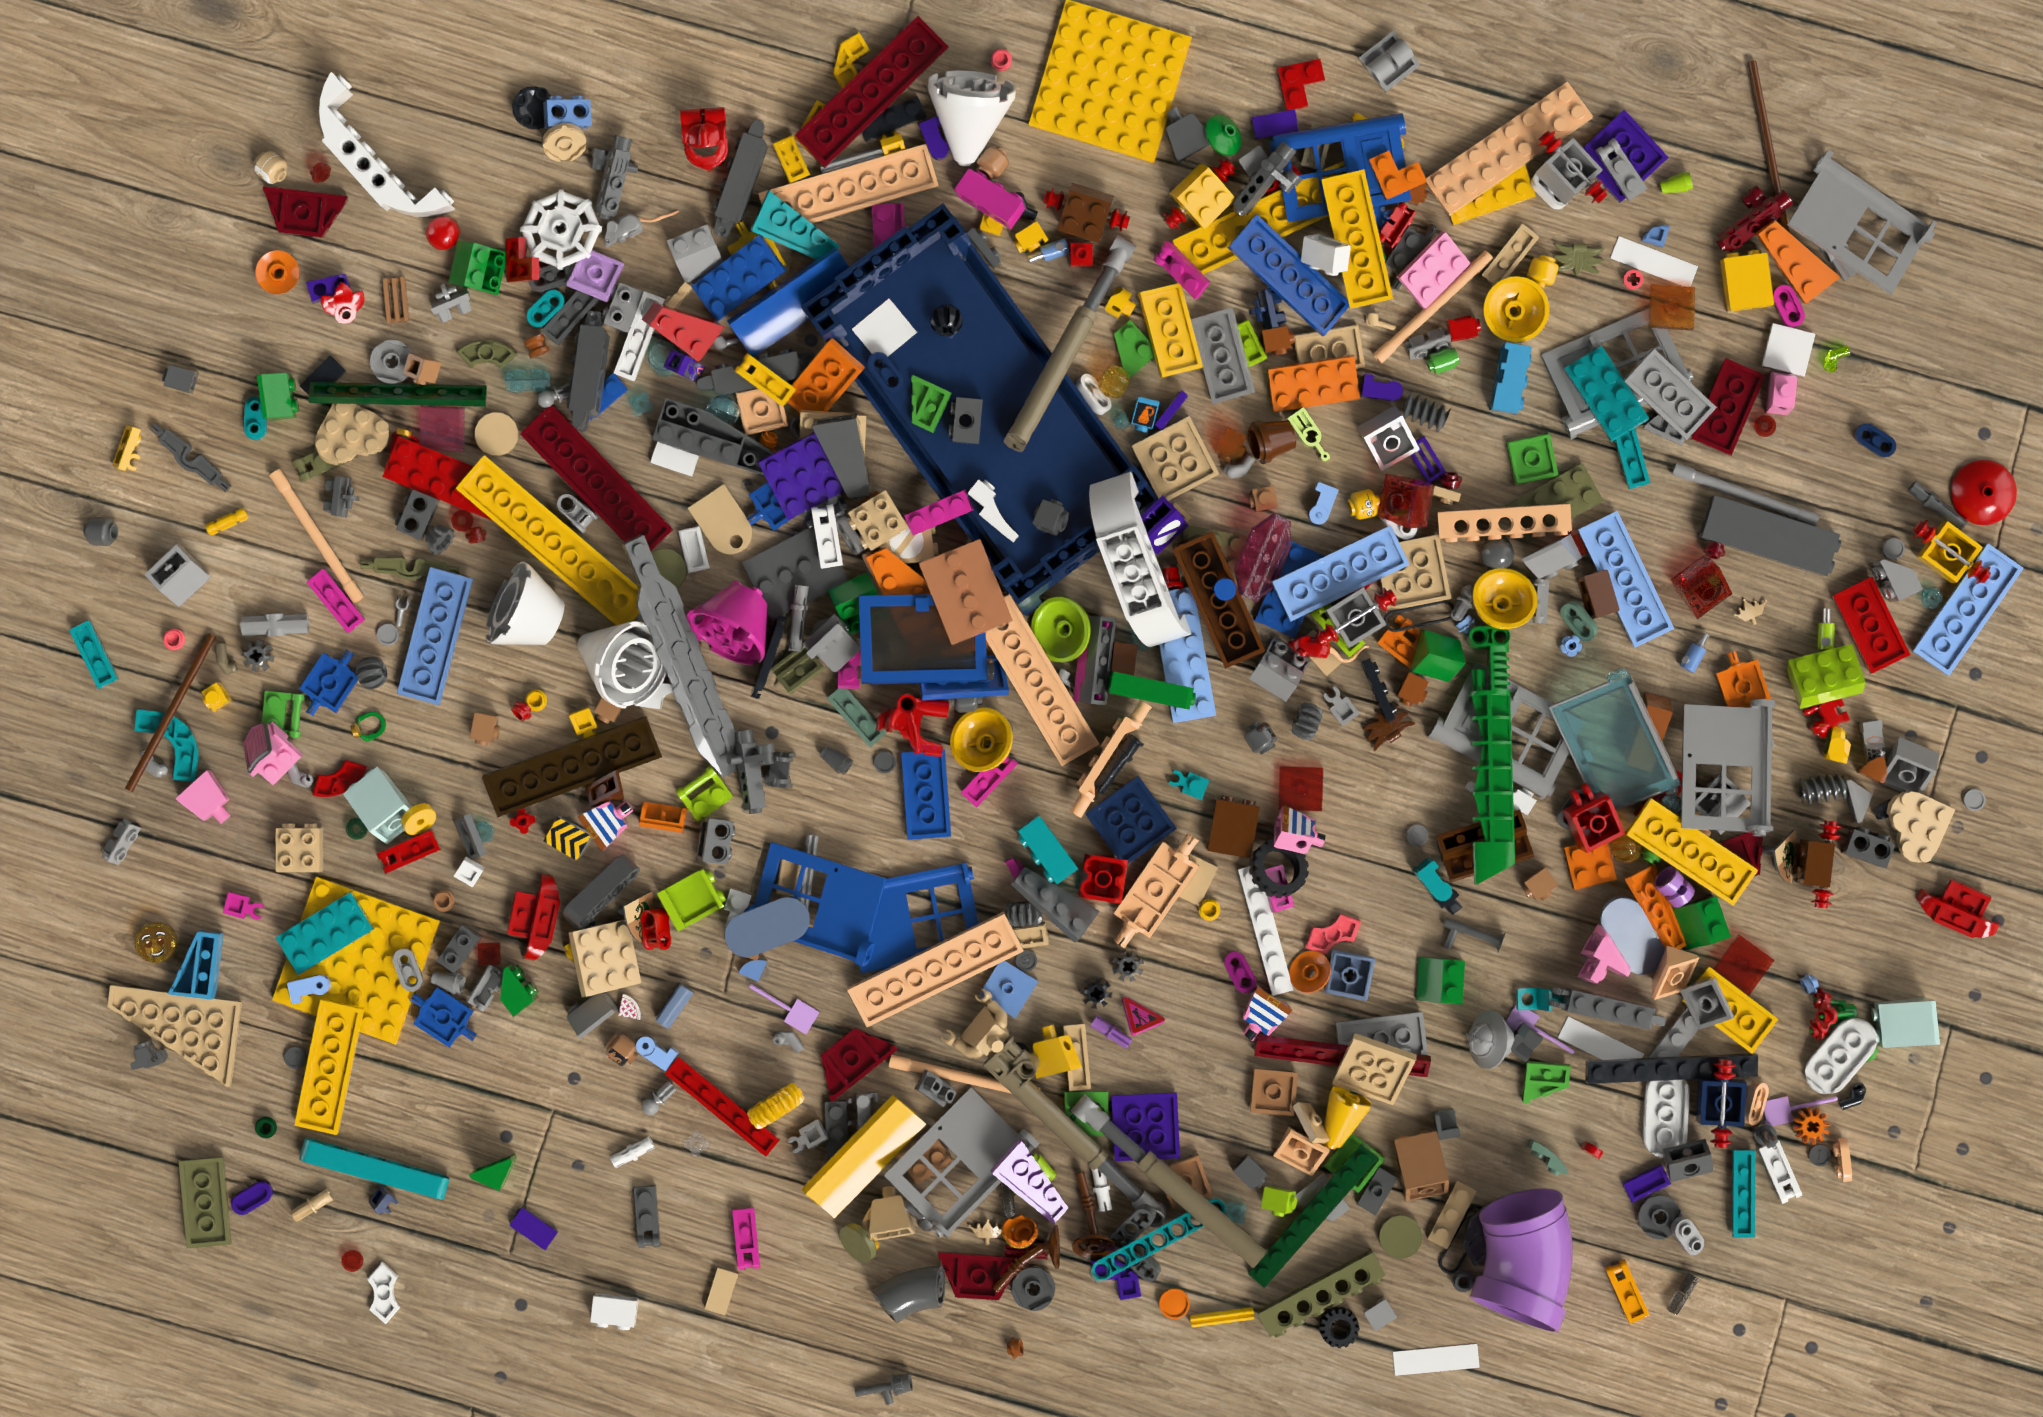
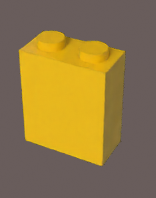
[1720,250,1774,312]

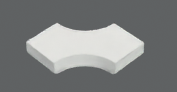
[367,1262,401,1324]

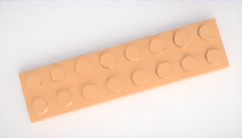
[1426,82,1593,216]
[758,144,939,224]
[986,594,1099,766]
[847,912,1024,1027]

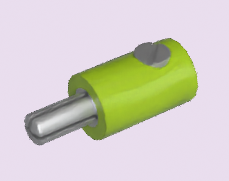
[1818,608,1835,650]

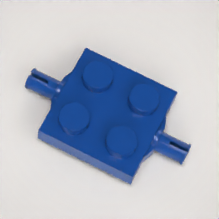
[746,482,793,531]
[299,649,358,716]
[410,987,477,1048]

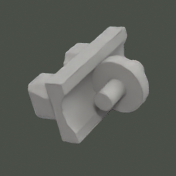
[431,283,471,323]

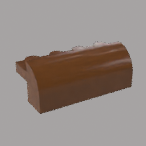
[1436,809,1534,883]

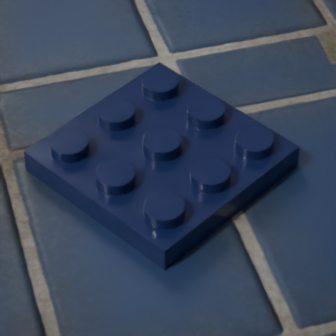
[1086,776,1177,865]

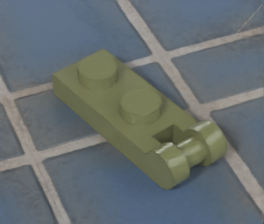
[292,451,358,483]

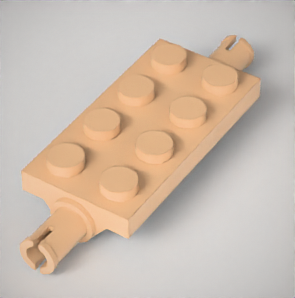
[1070,700,1152,818]
[1114,833,1199,948]

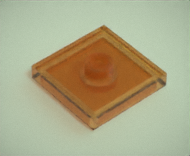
[1649,284,1695,331]

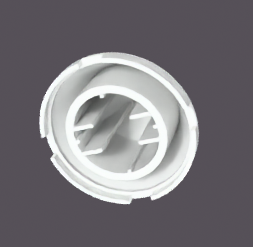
[928,70,1016,166]
[577,621,667,708]

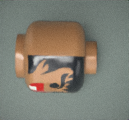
[605,1034,638,1066]

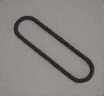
[1384,600,1454,632]
[1439,1205,1482,1274]

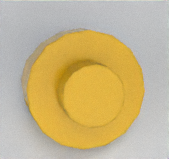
[1105,287,1136,319]

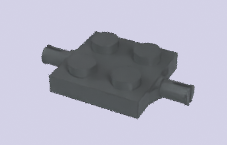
[1385,224,1438,291]

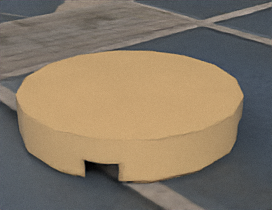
[542,123,586,162]
[475,412,519,456]

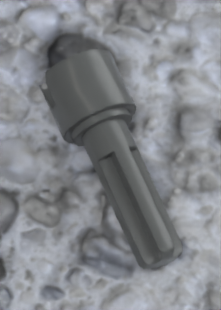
[1753,1121,1778,1150]

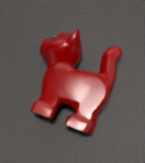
[1802,698,1850,739]

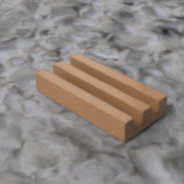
[383,277,410,323]

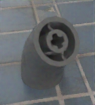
[871,1266,945,1324]

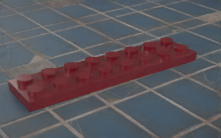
[794,16,949,169]
[520,405,674,552]

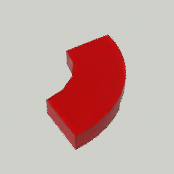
[312,760,368,797]

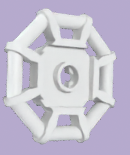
[520,189,602,270]

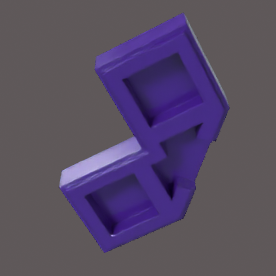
[1091,1258,1141,1300]

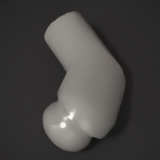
[1223,454,1255,479]
[287,763,313,787]
[772,1031,805,1054]

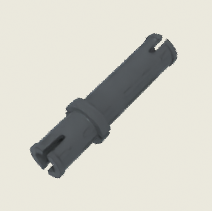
[1907,481,1968,530]

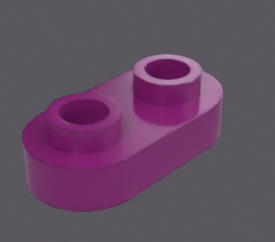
[1224,951,1256,993]

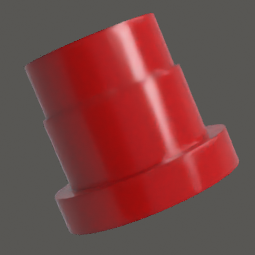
[1162,567,1183,591]

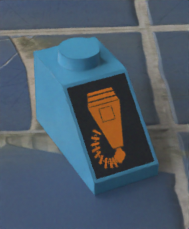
[1131,396,1160,433]

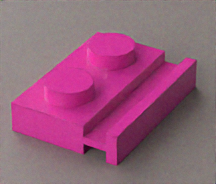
[872,203,905,248]

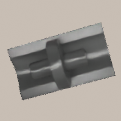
[323,476,359,517]
[914,1069,956,1107]

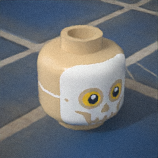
[254,151,287,184]

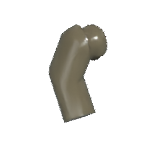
[216,643,238,675]

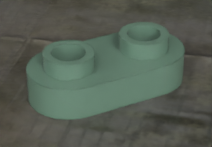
[1560,601,1598,641]

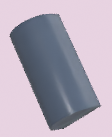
[655,982,694,1029]

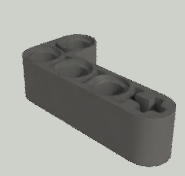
[564,854,640,931]

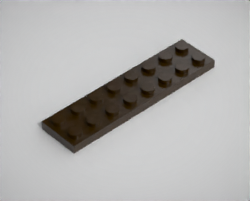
[482,716,662,818]

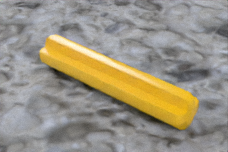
[1190,1307,1255,1327]

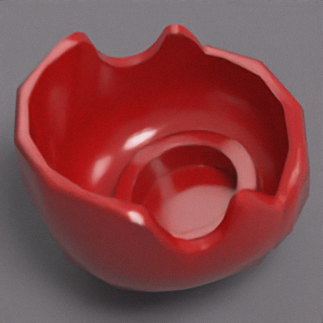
[426,216,461,250]

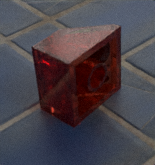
[1377,474,1435,529]
[1671,554,1733,620]

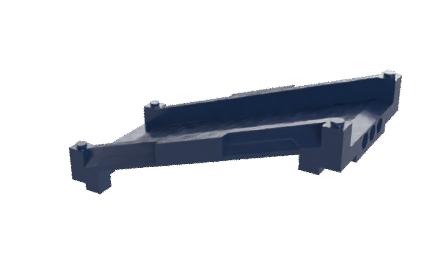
[801,203,1159,616]

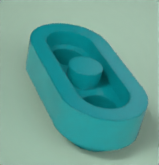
[527,290,565,328]
[244,396,268,440]

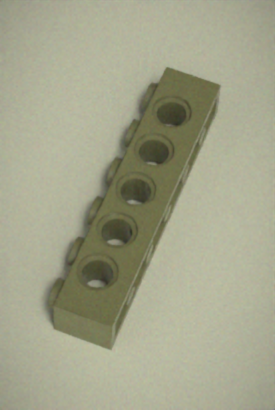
[1256,1249,1385,1338]

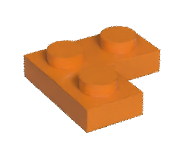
[1369,151,1427,200]

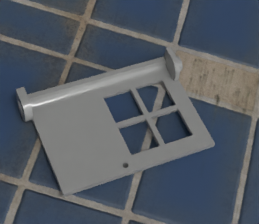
[1787,149,1937,295]
[1541,305,1694,440]
[1427,662,1585,800]
[1681,699,1775,836]
[883,1087,1040,1238]

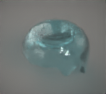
[648,341,680,377]
[705,395,740,424]

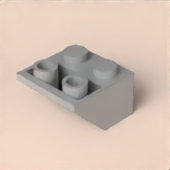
[144,544,211,607]
[1871,559,1923,602]
[1249,637,1311,702]
[1695,773,1751,835]

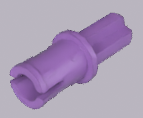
[1090,1015,1132,1048]

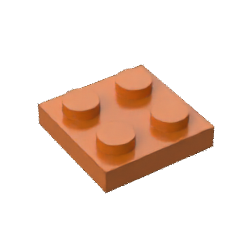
[1563,843,1617,890]

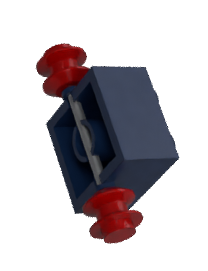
[1696,1059,1747,1148]

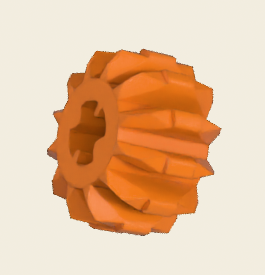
[1792,1107,1830,1145]

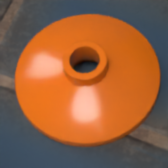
[255,250,300,294]
[1289,951,1331,993]

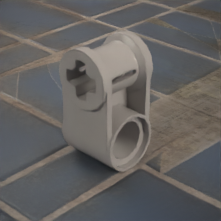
[557,494,598,533]

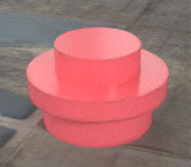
[990,49,1012,71]
[163,629,185,650]

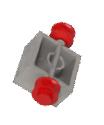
[1535,130,1609,205]
[1315,587,1397,648]

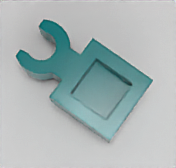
[1168,770,1210,800]

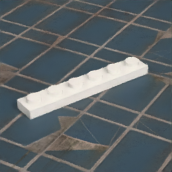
[1238,866,1293,996]

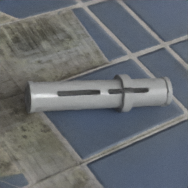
[788,585,809,652]

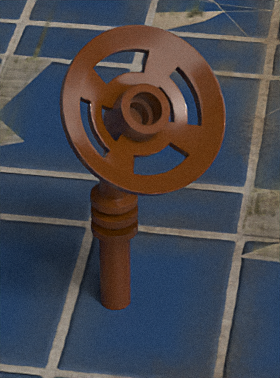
[1072,1171,1116,1259]
[992,1225,1060,1293]

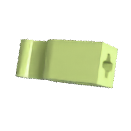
[1286,407,1330,463]

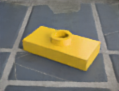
[772,135,810,184]

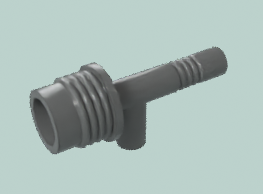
[855,1373,913,1405]

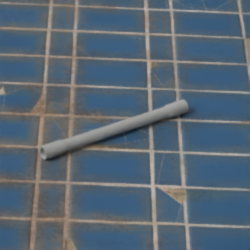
[1671,462,1820,526]

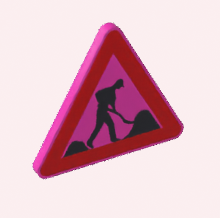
[1122,997,1165,1036]

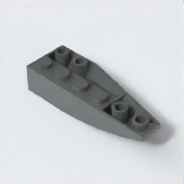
[652,398,774,476]

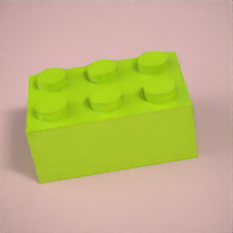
[1787,644,1866,709]

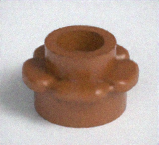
[1007,1337,1024,1359]

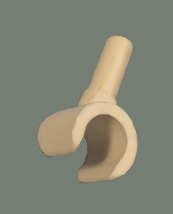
[1366,313,1396,331]

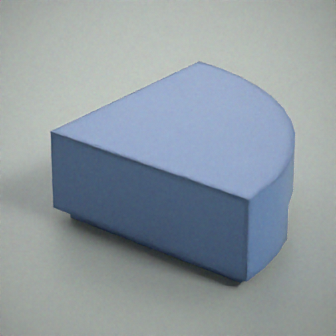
[1642,225,1670,248]
[739,959,767,981]

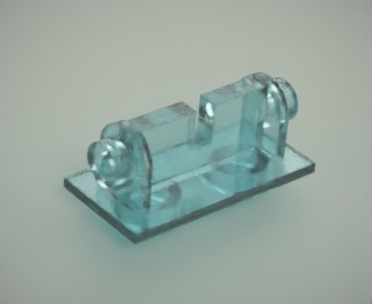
[505,369,551,393]

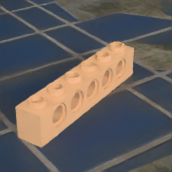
[1438,503,1572,542]

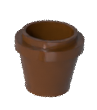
[1248,420,1296,464]

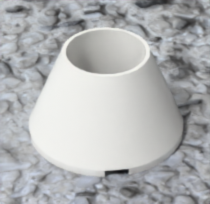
[485,562,565,645]

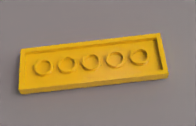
[1321,170,1393,309]
[1626,798,1758,906]
[294,998,364,1135]

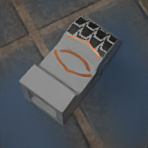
[1858,719,1886,762]

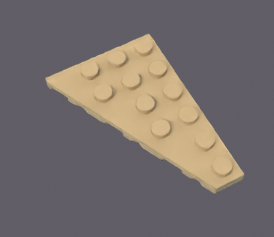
[107,985,242,1087]

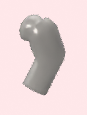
[141,751,168,777]

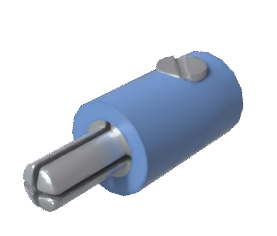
[1028,238,1070,263]
[1680,632,1710,673]

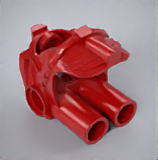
[680,107,728,172]
[876,694,950,757]

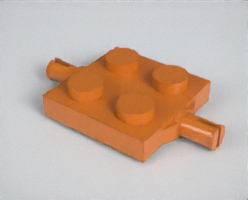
[1715,650,1771,708]

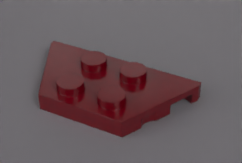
[263,186,348,238]
[1719,832,1763,877]
[821,1027,898,1102]
[938,1251,1020,1300]

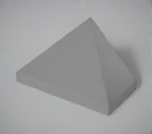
[1845,779,1873,823]

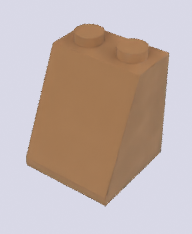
[1394,1130,1449,1202]

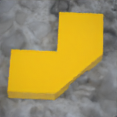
[833,32,871,89]

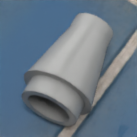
[431,971,466,994]

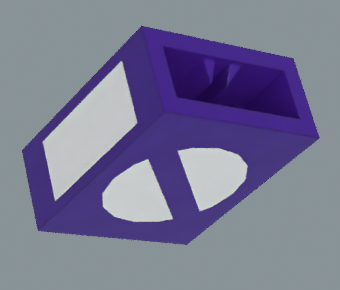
[1141,495,1189,555]

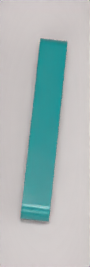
[299,1138,450,1200]
[1089,1199,1226,1282]

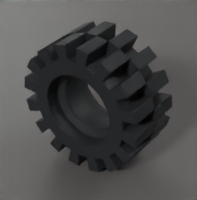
[1319,1307,1360,1348]

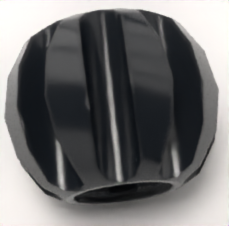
[930,304,963,337]
[1080,976,1113,1009]

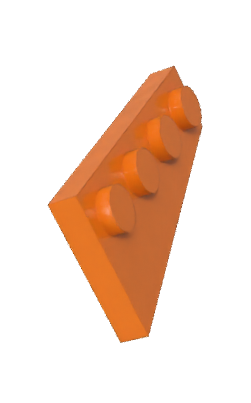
[1756,220,1840,304]

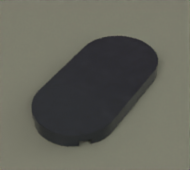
[750,614,787,699]

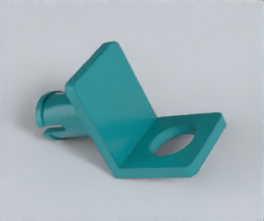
[1516,988,1564,1011]

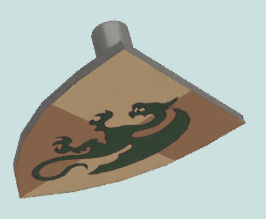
[1762,829,1797,884]
[618,891,654,945]

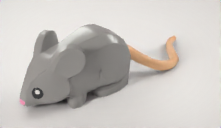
[604,210,680,248]

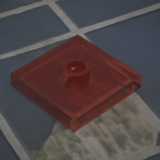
[1278,766,1324,811]
[1713,934,1775,995]

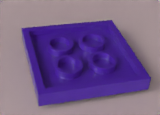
[1583,110,1669,203]
[757,432,844,520]
[1111,1092,1180,1161]

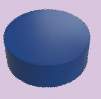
[1214,578,1236,600]

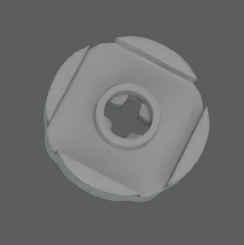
[370,340,413,384]

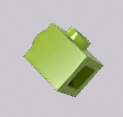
[1261,1186,1297,1217]

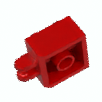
[1562,783,1626,853]

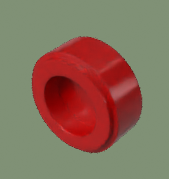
[1581,1142,1603,1160]

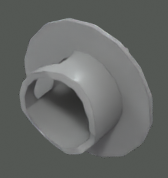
[1466,1010,1514,1069]

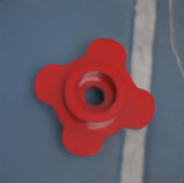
[510,808,536,834]

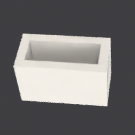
[1301,234,1351,276]
[590,1293,639,1330]

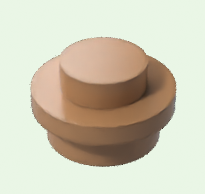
[433,890,455,912]

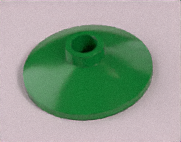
[1205,114,1242,156]

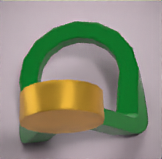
[350,711,386,742]

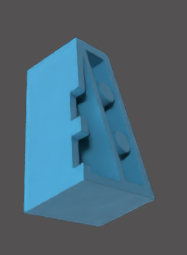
[1490,342,1532,415]
[168,930,224,1000]

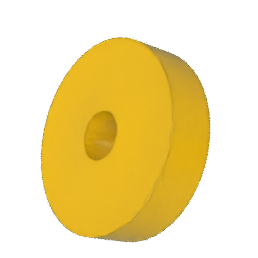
[401,803,436,835]

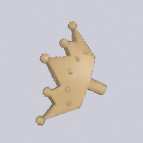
[1733,598,1767,625]
[968,1219,1002,1245]

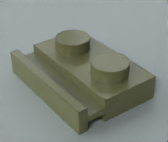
[771,645,825,695]

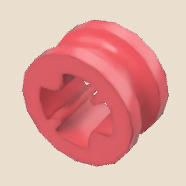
[1623,270,1644,290]

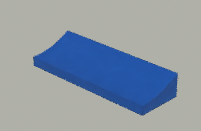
[727,247,849,357]

